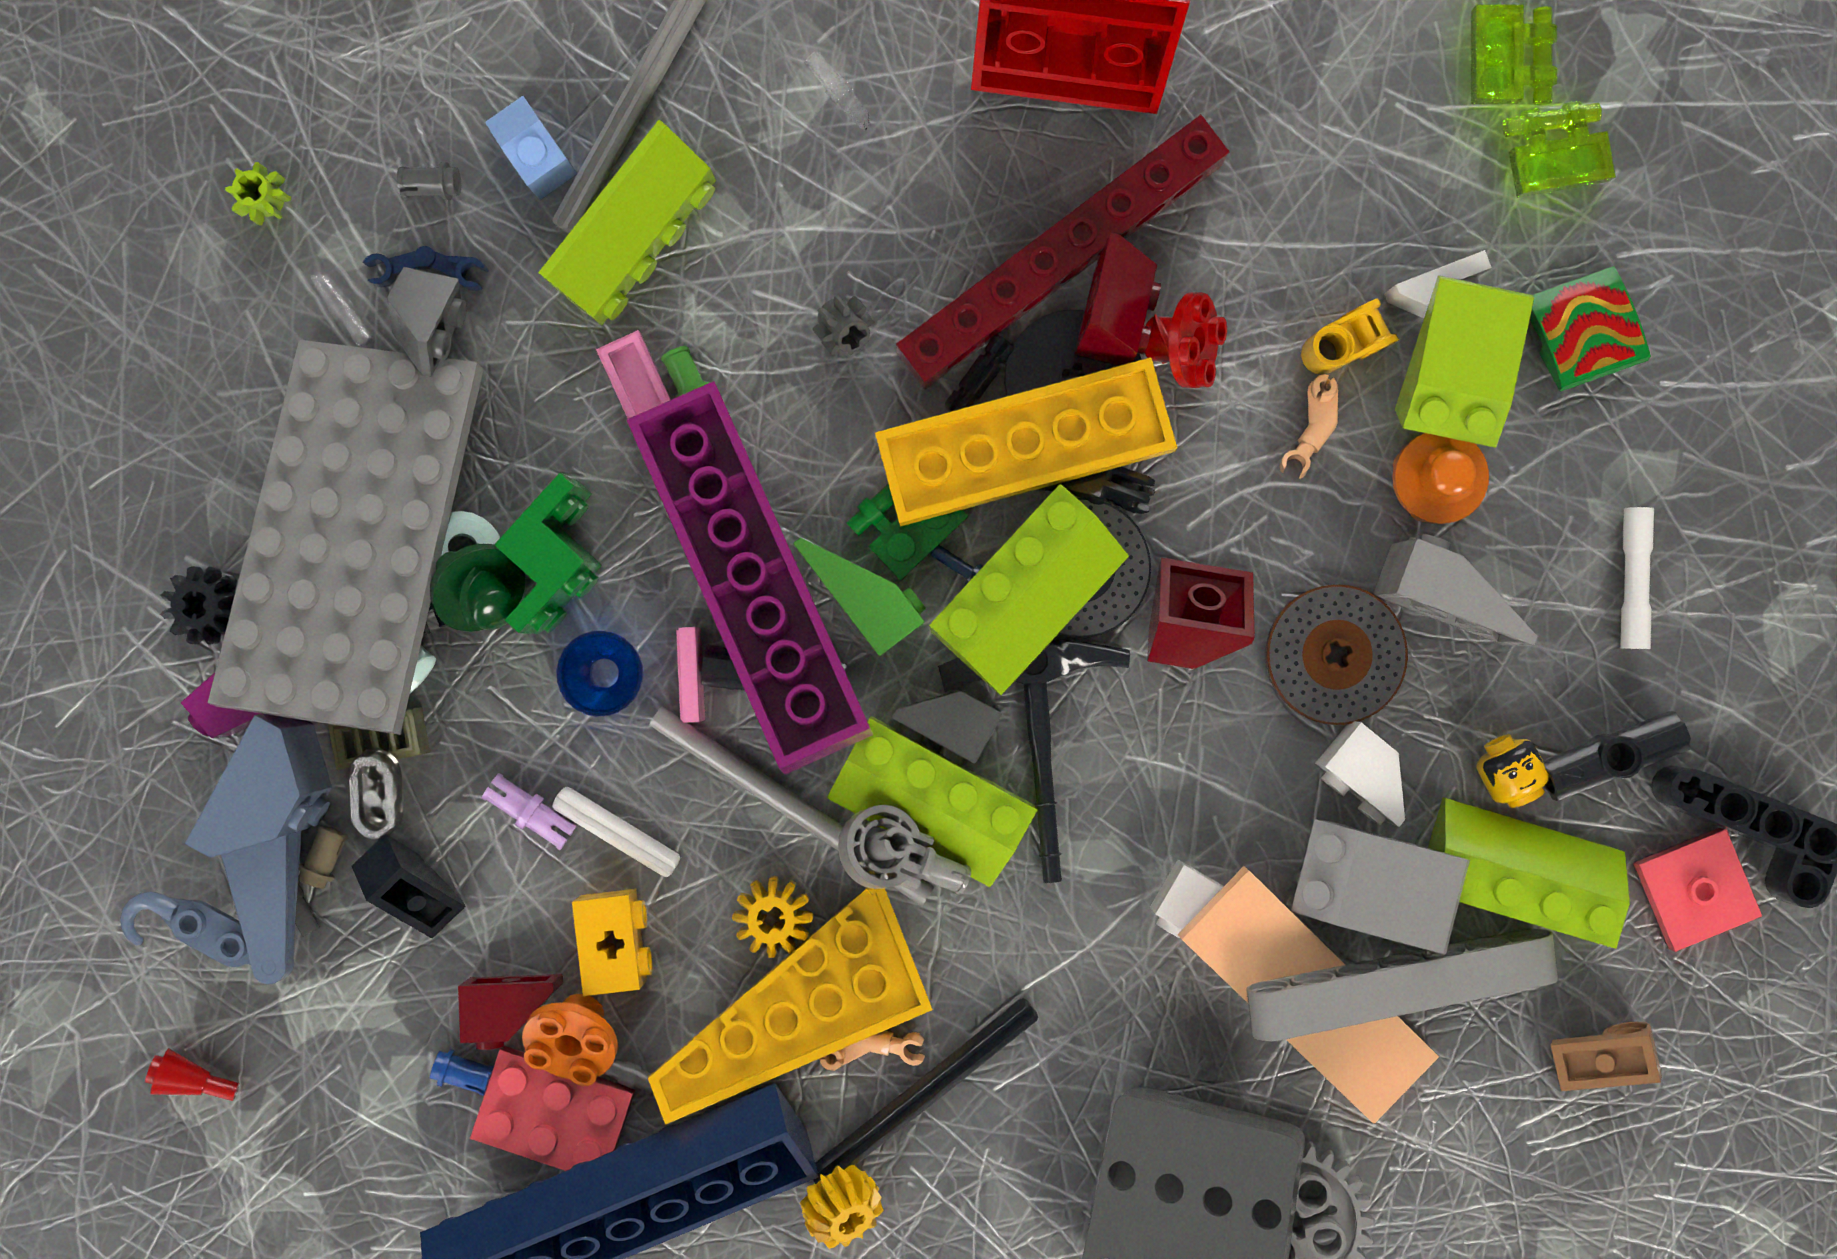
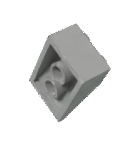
[1373,534,1538,645]
[1291,819,1470,954]

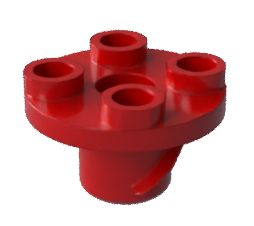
[1145,292,1227,388]

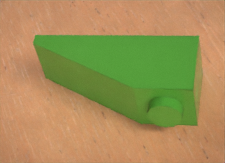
[793,538,926,656]

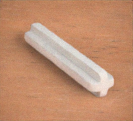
[552,787,680,877]

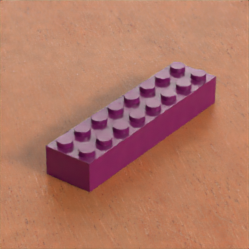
[626,381,873,775]

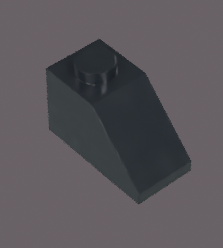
[351,833,466,938]

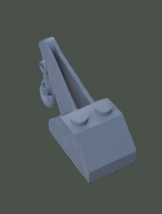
[120,714,332,984]

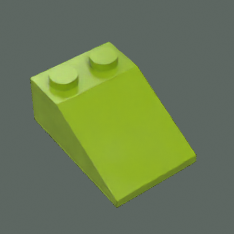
[1395,275,1534,448]

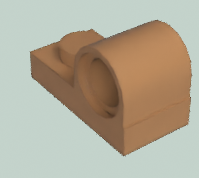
[1551,1021,1662,1091]

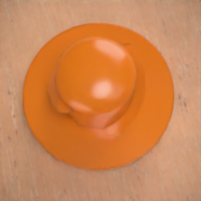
[1393,433,1489,524]
[522,994,618,1086]

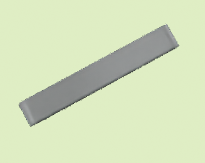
[1246,929,1558,1041]

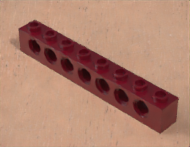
[896,114,1230,390]

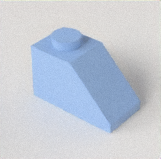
[485,96,578,200]

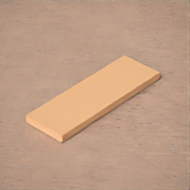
[1177,866,1439,1124]

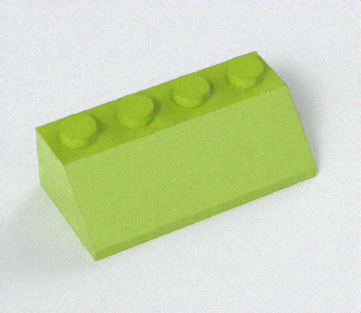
[538,120,716,326]
[929,484,1129,696]
[827,716,1037,887]
[1428,797,1630,949]

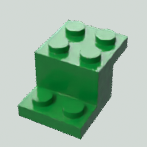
[494,473,602,634]

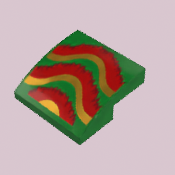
[1530,266,1651,392]

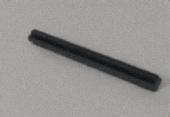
[813,998,1038,1184]

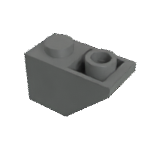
[387,267,467,377]
[892,690,1002,766]

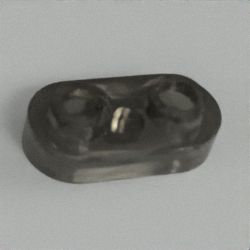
[349,748,403,840]

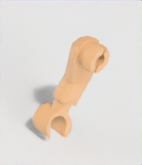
[1280,374,1338,479]
[819,1031,925,1071]

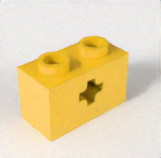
[572,889,653,996]

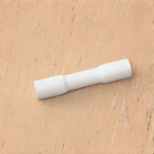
[1620,507,1654,649]

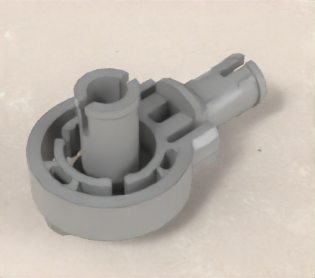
[838,805,971,895]

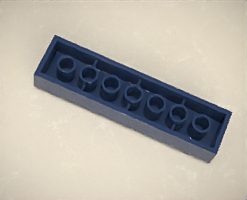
[420,1084,819,1259]

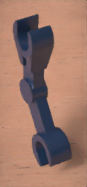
[363,246,489,291]

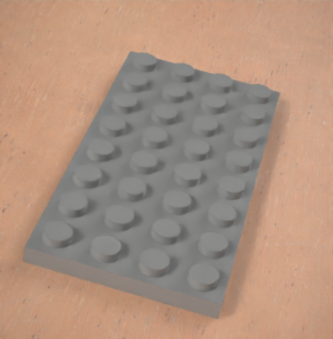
[208,340,483,735]

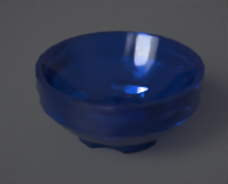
[556,631,644,717]

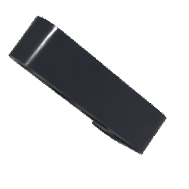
[1651,765,1837,908]

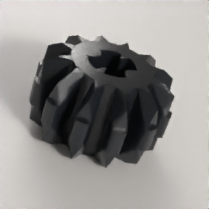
[160,566,238,645]

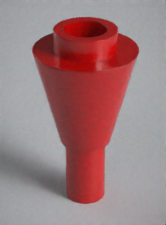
[145,1048,240,1101]

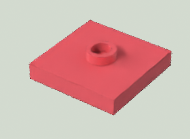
[1633,828,1762,952]

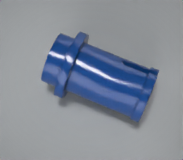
[430,1049,494,1096]

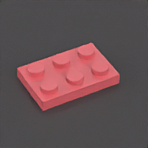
[470,1046,636,1171]

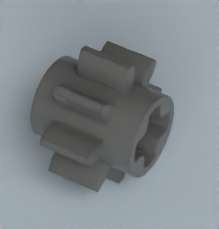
[813,295,875,355]

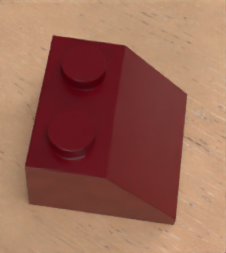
[1075,233,1161,366]

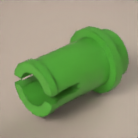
[661,346,709,398]

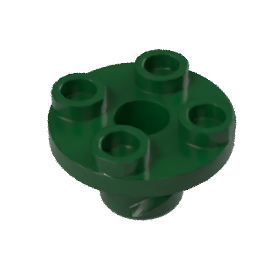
[430,543,525,632]

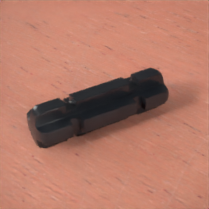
[945,334,1014,412]

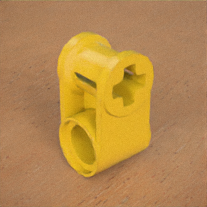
[1301,298,1399,375]

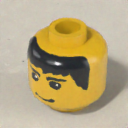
[1476,734,1550,808]

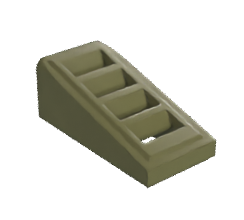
[328,707,430,770]

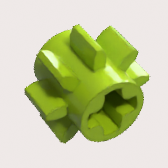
[225,162,291,226]

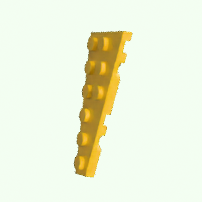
[648,887,933,1125]

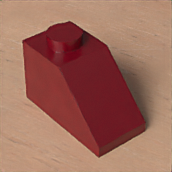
[458,974,563,1050]

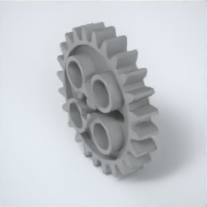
[1288,1141,1375,1259]

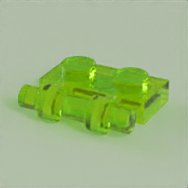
[1471,5,1557,105]
[1503,101,1616,198]

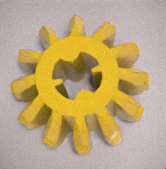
[732,876,813,958]
[800,1164,884,1249]

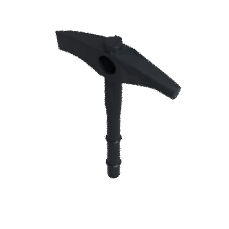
[938,640,1130,883]

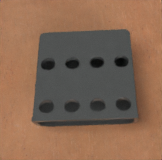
[1082,1087,1305,1259]

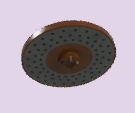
[1266,585,1408,725]

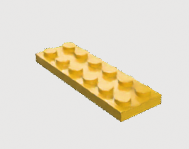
[875,357,1177,526]

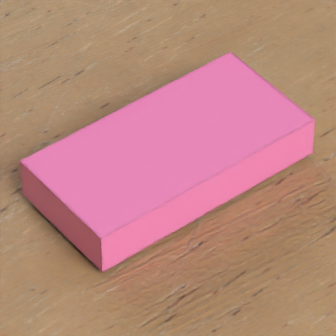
[596,330,671,419]
[676,627,705,723]

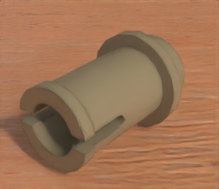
[298,825,348,889]

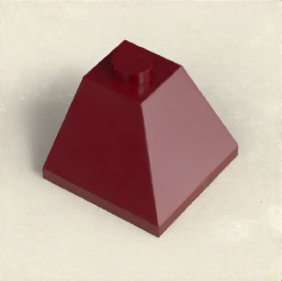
[1147,557,1255,669]

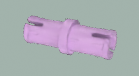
[481,773,577,850]

